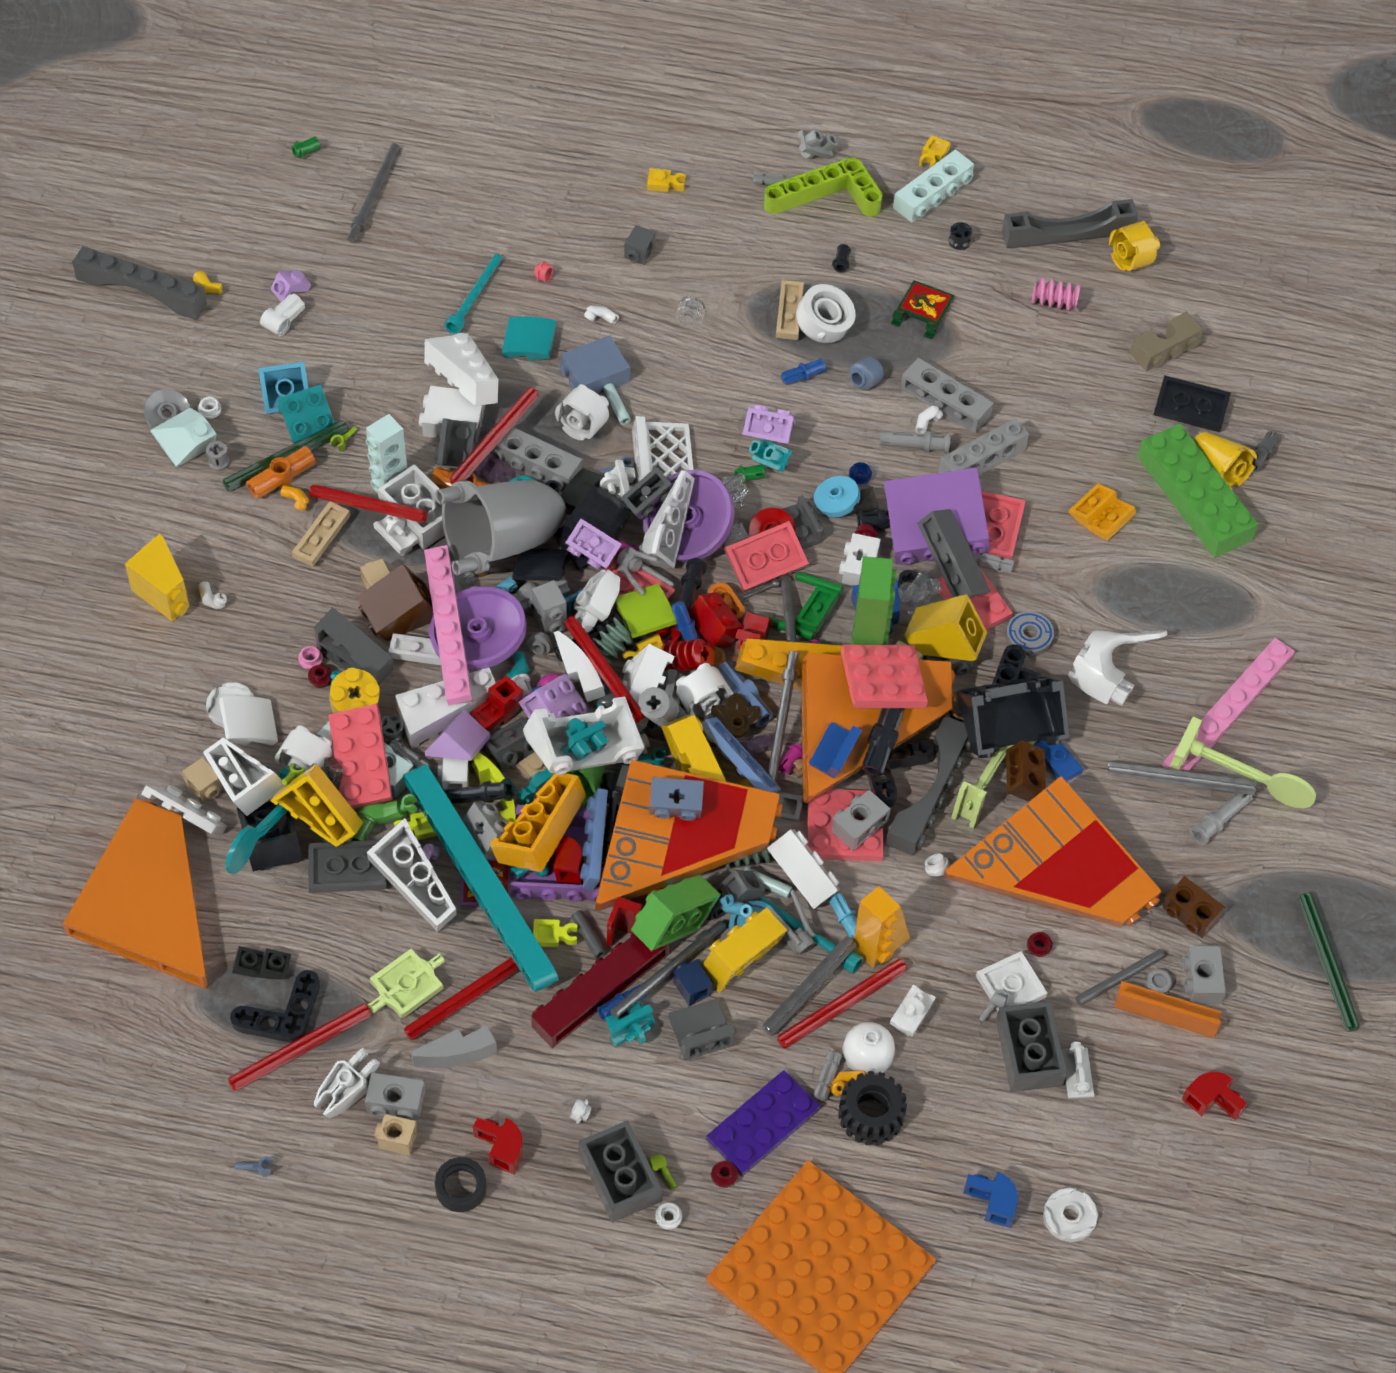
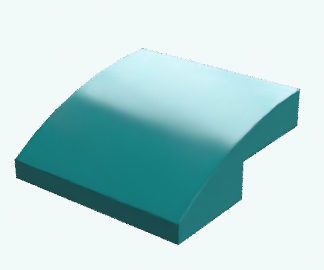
[502,316,557,361]

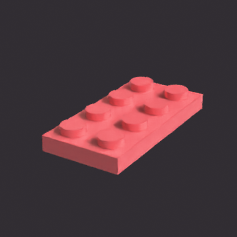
[328,704,393,809]

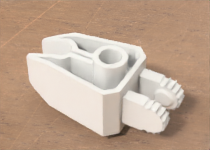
[574,570,620,632]
[314,1048,380,1118]

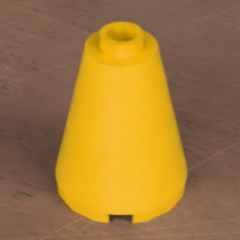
[1193,432,1257,489]

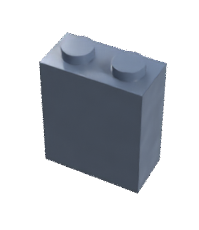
[559,335,630,394]

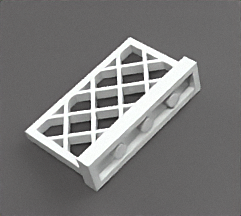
[632,416,693,483]

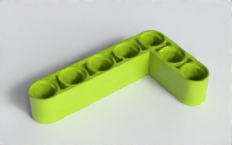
[764,157,882,217]

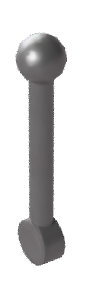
[736,579,780,603]

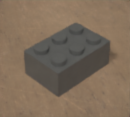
[996,1001,1067,1092]
[579,1120,662,1223]

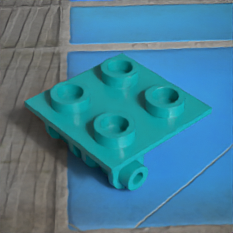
[277,384,334,443]

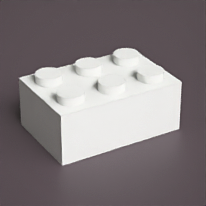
[377,464,445,550]

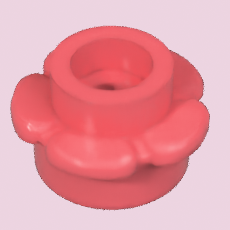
[534,261,553,283]

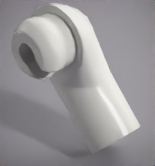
[584,305,619,325]

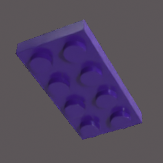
[706,1070,820,1177]

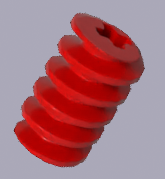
[661,639,715,672]

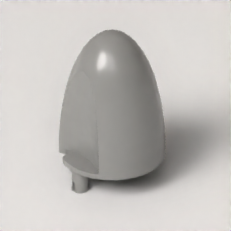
[435,480,566,575]

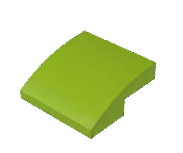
[614,583,677,638]

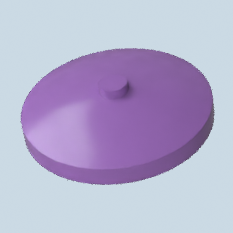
[643,470,735,563]
[429,587,527,670]

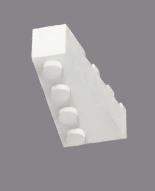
[424,333,498,406]
[395,668,495,750]
[367,818,456,932]

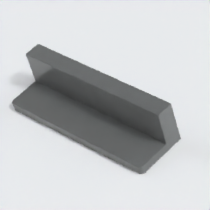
[917,509,990,600]

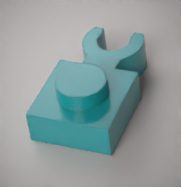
[516,768,554,805]

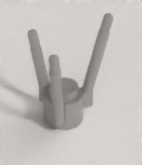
[617,547,674,595]
[769,890,816,955]

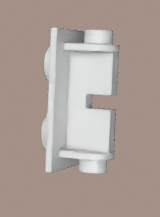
[1061,1042,1094,1098]

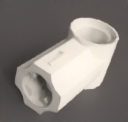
[260,293,305,336]

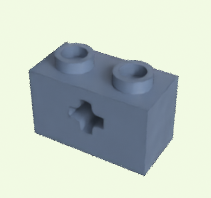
[649,777,704,821]

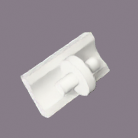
[600,460,636,499]
[373,515,419,556]
[890,985,936,1037]

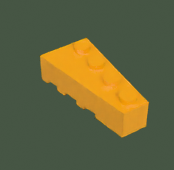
[735,639,842,691]
[489,773,587,872]
[854,886,910,969]

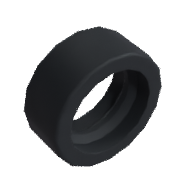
[434,1157,487,1212]

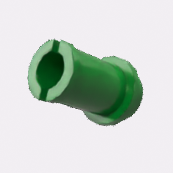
[291,136,321,158]
[734,464,765,484]

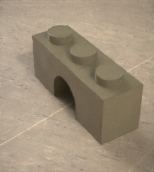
[1130,311,1203,371]

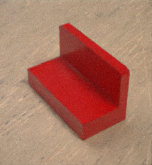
[607,897,642,946]

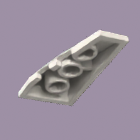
[639,470,695,568]

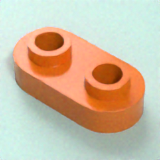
[709,583,745,623]

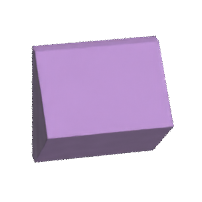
[425,709,490,760]

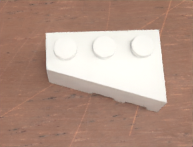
[613,644,675,732]
[203,738,285,816]
[767,829,840,909]

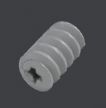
[638,687,679,726]

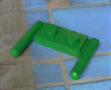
[768,572,844,640]

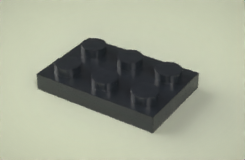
[1153,375,1231,433]

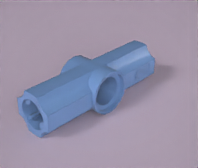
[717,661,773,728]

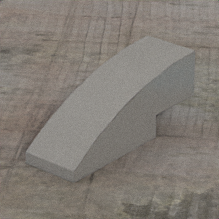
[411,1025,497,1068]

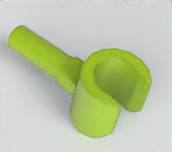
[330,426,357,452]
[281,763,305,785]
[649,1154,677,1189]

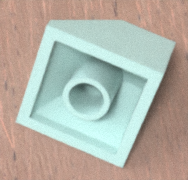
[150,408,217,468]

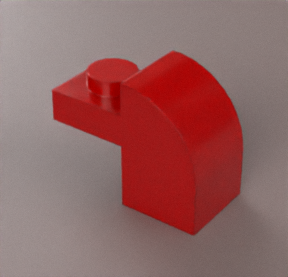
[735,612,773,650]
[469,675,523,731]
[547,836,585,885]
[1182,1072,1247,1121]
[473,1117,523,1175]

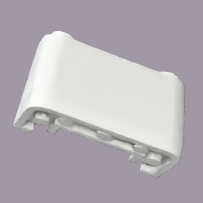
[523,697,644,775]

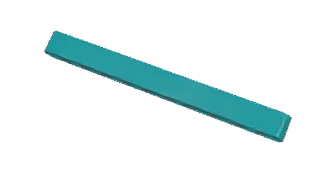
[403,764,559,993]

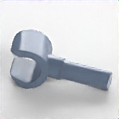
[600,456,634,475]
[235,1157,273,1177]

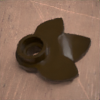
[711,693,761,738]

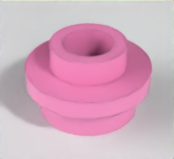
[298,646,323,670]

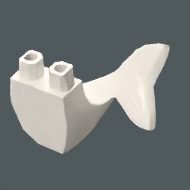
[1068,630,1167,706]

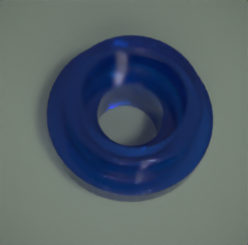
[849,462,872,484]

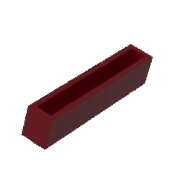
[531,932,670,1049]

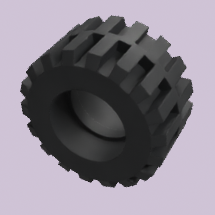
[838,1071,907,1146]

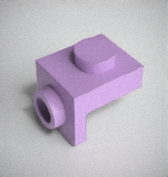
[271,270,311,302]

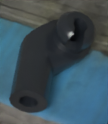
[600,772,616,804]

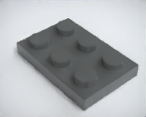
[308,840,386,893]

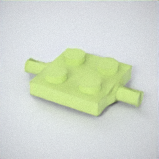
[368,948,445,1019]

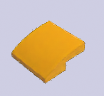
[1069,483,1136,541]

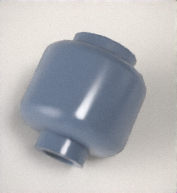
[850,357,883,390]

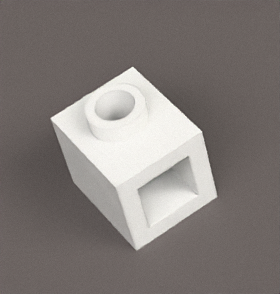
[438,758,469,789]

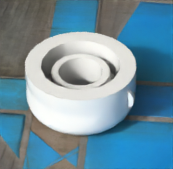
[796,284,856,343]

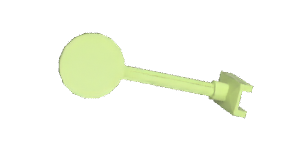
[1170,717,1316,809]
[951,740,1038,829]

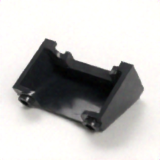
[957,675,1070,758]

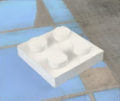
[976,951,1047,1012]

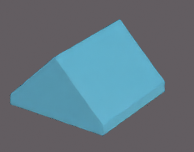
[258,361,308,414]

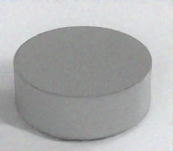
[1145,969,1172,994]

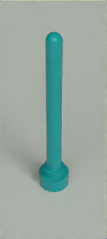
[444,254,502,335]
[758,897,864,974]

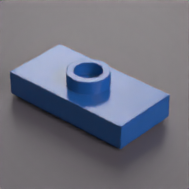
[1034,740,1083,782]

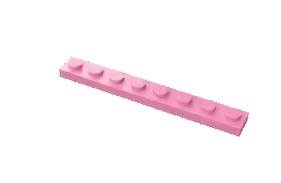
[424,545,473,706]
[1162,638,1295,771]

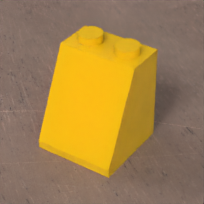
[125,533,189,622]
[904,594,987,661]

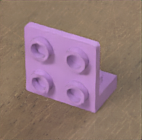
[743,405,796,445]
[565,519,621,570]
[519,674,590,718]

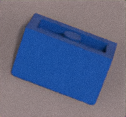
[809,722,862,778]

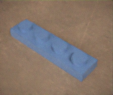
[702,717,781,793]
[580,788,608,891]

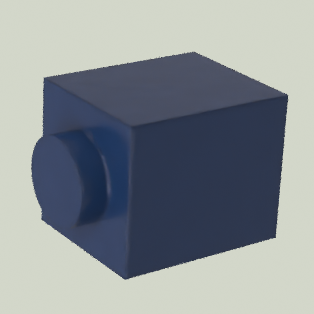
[674,959,712,1007]

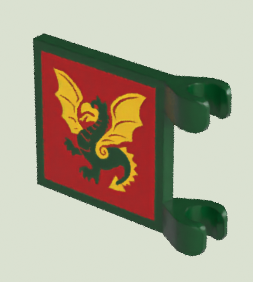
[891,280,955,339]

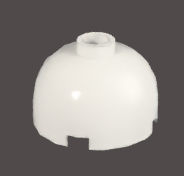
[842,1022,895,1076]

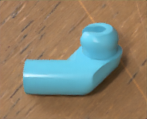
[720,894,752,917]

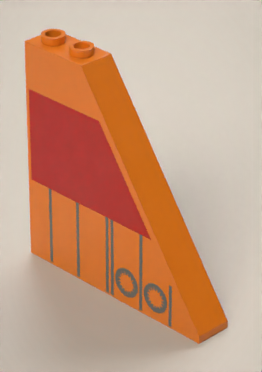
[595,760,783,911]
[944,776,1162,928]

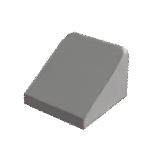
[778,791,803,821]

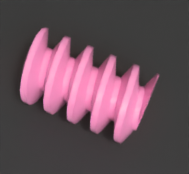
[1031,277,1080,311]

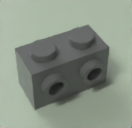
[621,466,673,520]

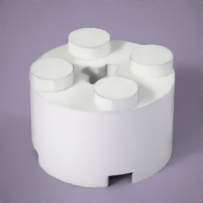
[555,384,609,441]
[676,663,733,720]
[275,726,334,772]

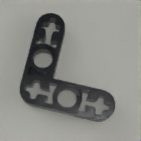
[866,740,934,808]
[230,970,320,1043]

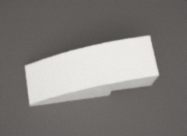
[554,631,605,702]

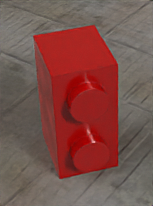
[689,592,743,649]

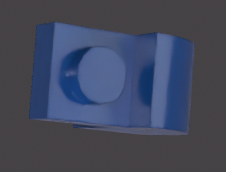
[963,1172,1018,1228]

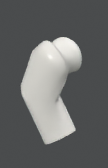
[915,406,943,434]
[198,582,227,610]

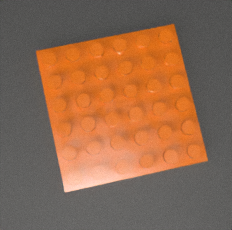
[705,1160,936,1373]

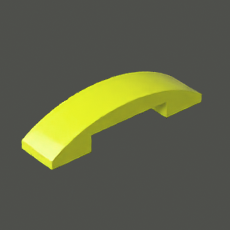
[471,752,516,823]

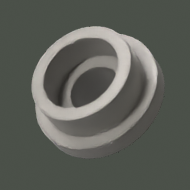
[527,632,551,655]

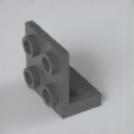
[434,418,477,467]
[669,999,736,1061]

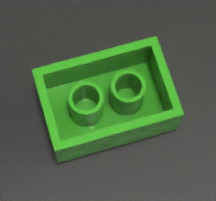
[631,874,720,951]

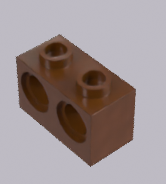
[1006,740,1046,802]
[1162,876,1225,938]

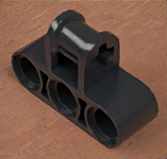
[992,644,1041,684]

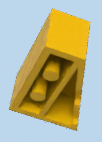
[661,714,726,782]
[270,764,364,847]
[702,907,787,994]

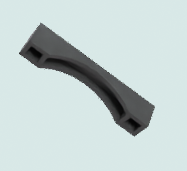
[1002,199,1138,248]
[72,246,207,320]
[886,716,971,856]

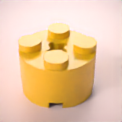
[1109,221,1160,271]
[329,667,380,713]

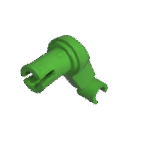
[350,794,418,841]

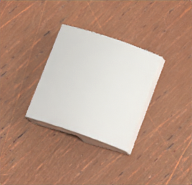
[219,696,278,746]

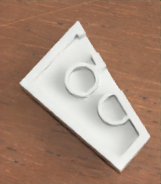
[142,785,227,835]

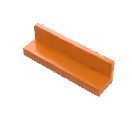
[1114,981,1222,1038]

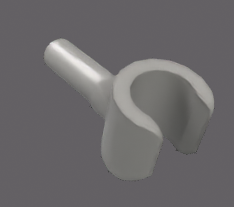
[979,991,1008,1022]

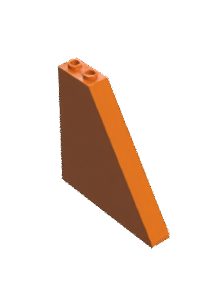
[801,653,955,803]
[63,799,208,989]

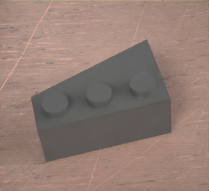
[314,607,393,685]

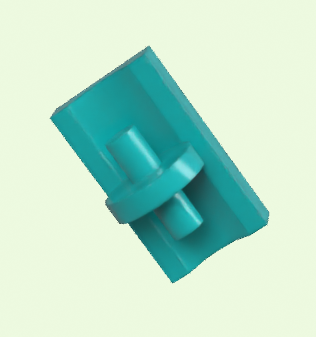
[749,439,793,473]
[561,718,609,761]
[606,1002,655,1047]

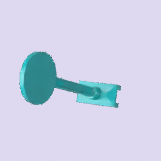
[225,767,292,874]

